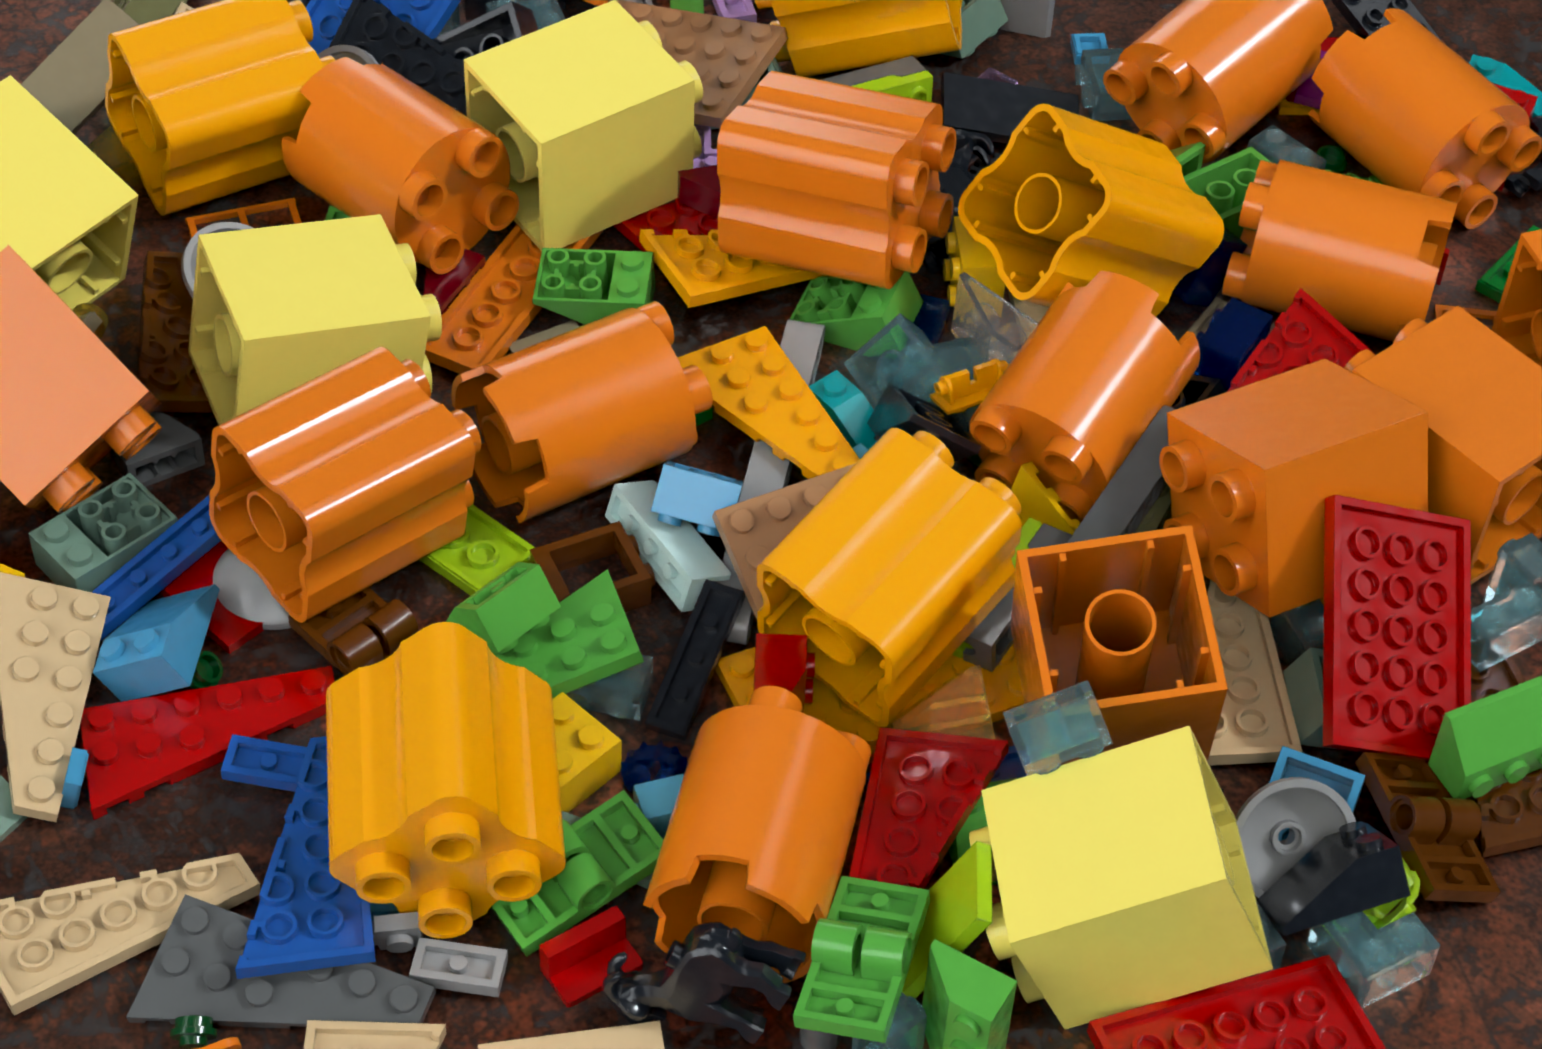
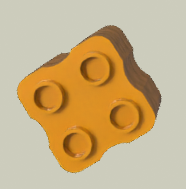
[105,0,335,216]
[754,0,963,77]
[958,104,1224,317]
[757,428,1022,727]
[326,622,566,939]

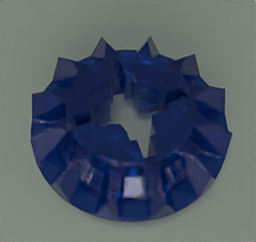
[621,740,688,794]

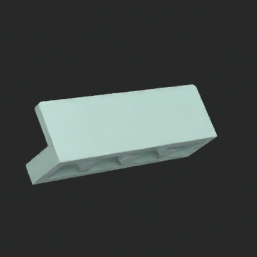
[605,480,731,612]

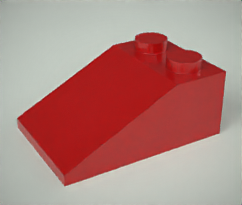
[753,633,815,713]

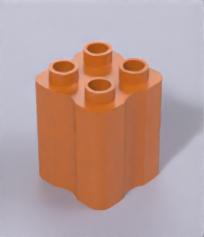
[717,71,956,289]
[209,347,482,623]

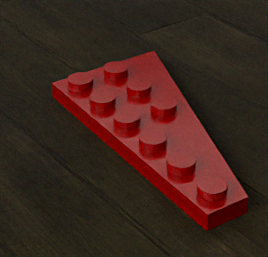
[1227,287,1376,392]

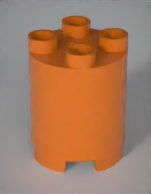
[1103,0,1333,164]
[1307,8,1542,229]
[282,57,519,274]
[1222,159,1457,342]
[969,271,1200,523]
[451,301,713,524]
[643,686,871,983]

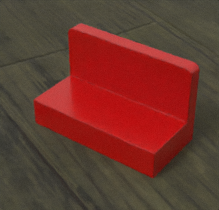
[539,905,643,1008]

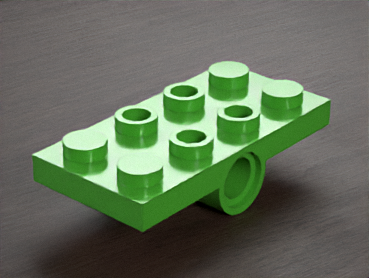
[491,790,663,957]
[793,876,931,1043]

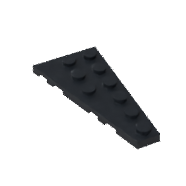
[329,0,467,116]

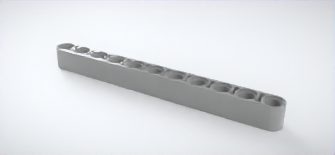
[717,319,825,645]

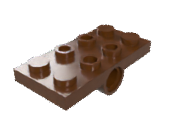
[288,587,419,676]
[1355,752,1501,903]

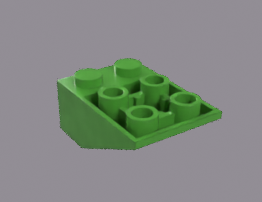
[532,248,656,324]
[790,271,923,354]
[446,562,561,654]

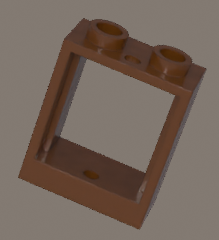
[530,521,656,612]

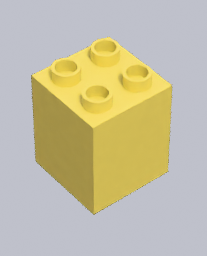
[463,0,703,252]
[0,75,138,314]
[188,214,442,425]
[969,725,1273,1030]

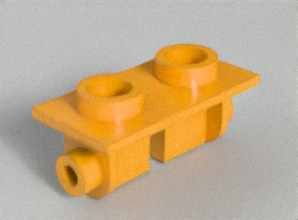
[929,358,1008,415]

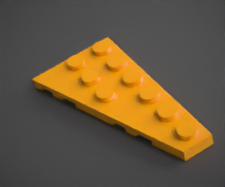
[639,229,826,308]
[677,326,860,479]

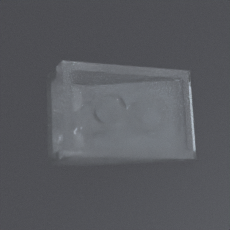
[951,272,1038,370]

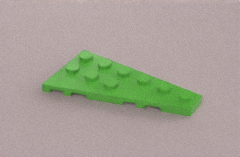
[492,569,644,699]

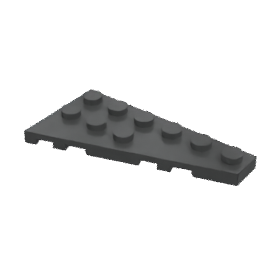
[126,894,436,1029]

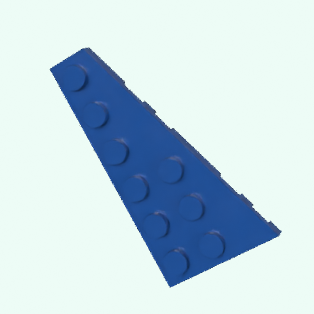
[235,736,376,979]

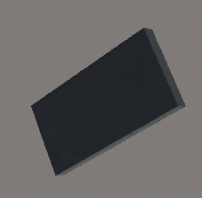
[941,72,1079,144]

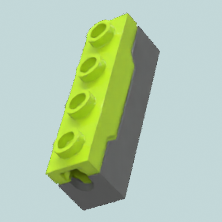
[822,56,933,102]
[952,517,1072,672]

